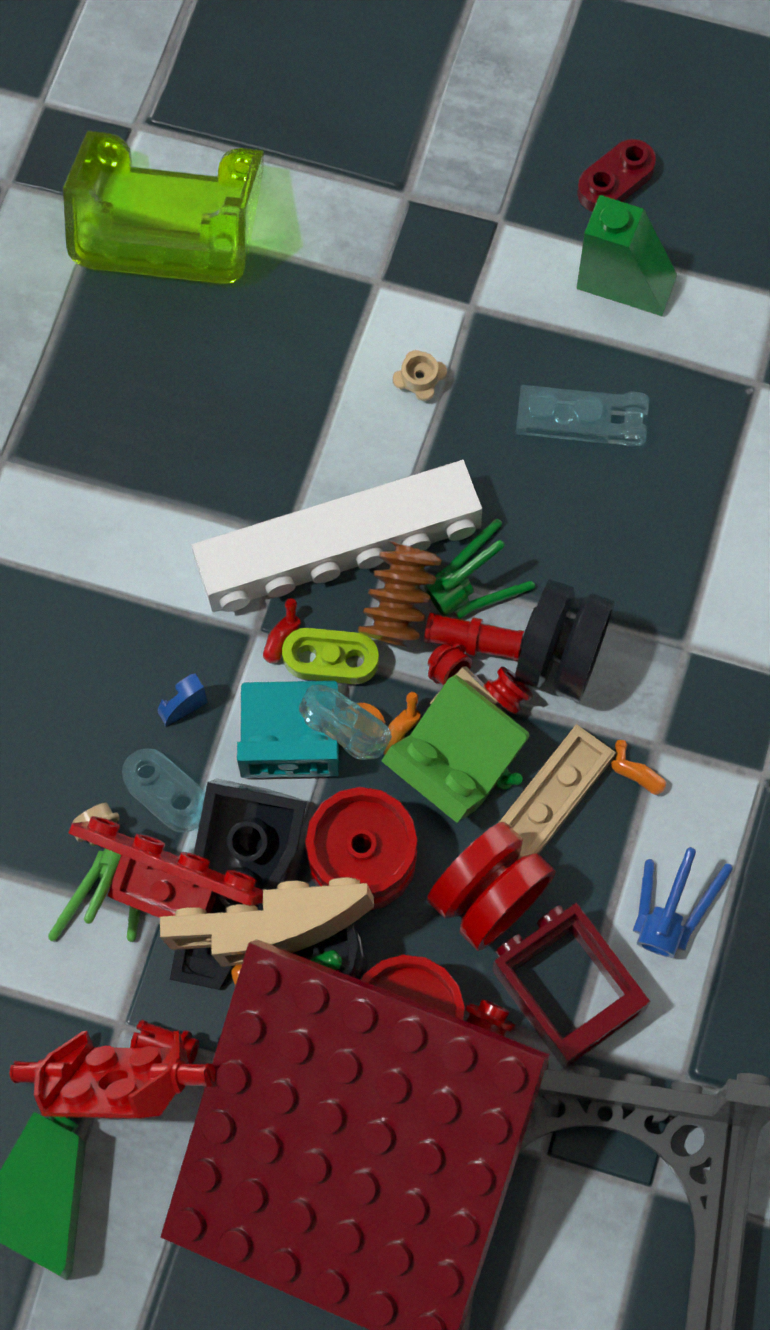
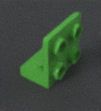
[381,675,530,823]

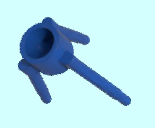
[633,847,733,958]

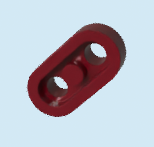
[577,139,656,212]

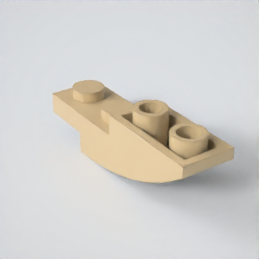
[160,878,374,967]

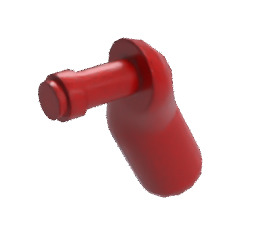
[263,599,301,664]

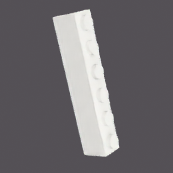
[191,460,482,612]

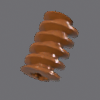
[357,540,442,647]

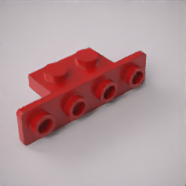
[69,816,263,918]

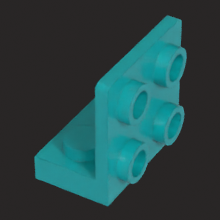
[237,681,339,778]

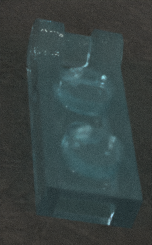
[516,385,650,446]

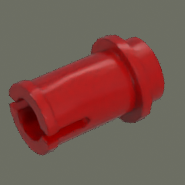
[130,1020,200,1064]

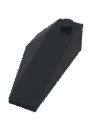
[170,778,307,990]

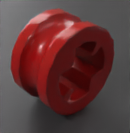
[485,666,533,714]

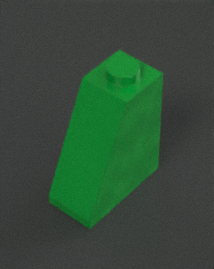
[576,195,677,316]
[0,1112,86,1281]

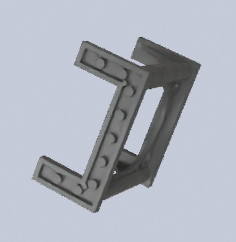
[462,1034,770,1330]

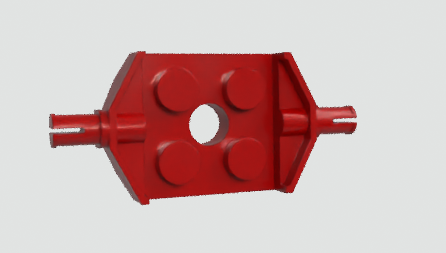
[10,1031,216,1119]

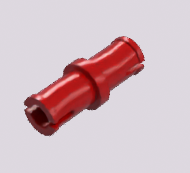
[424,613,525,661]

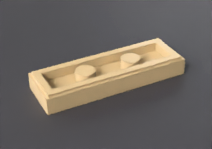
[499,724,616,861]

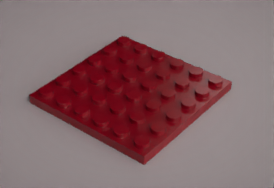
[160,939,550,1330]

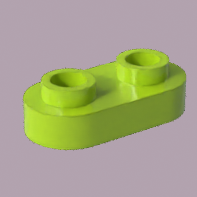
[282,628,379,684]

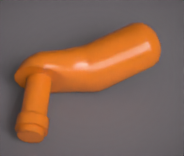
[380,692,421,755]
[611,740,666,795]

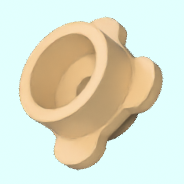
[393,350,447,401]

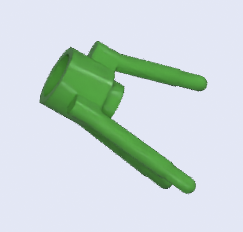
[48,849,141,942]

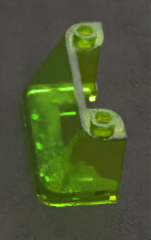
[63,131,264,284]

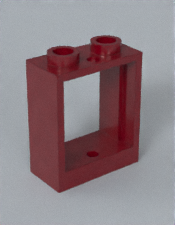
[492,903,651,1070]

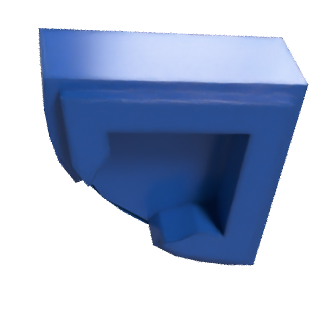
[157,674,208,727]

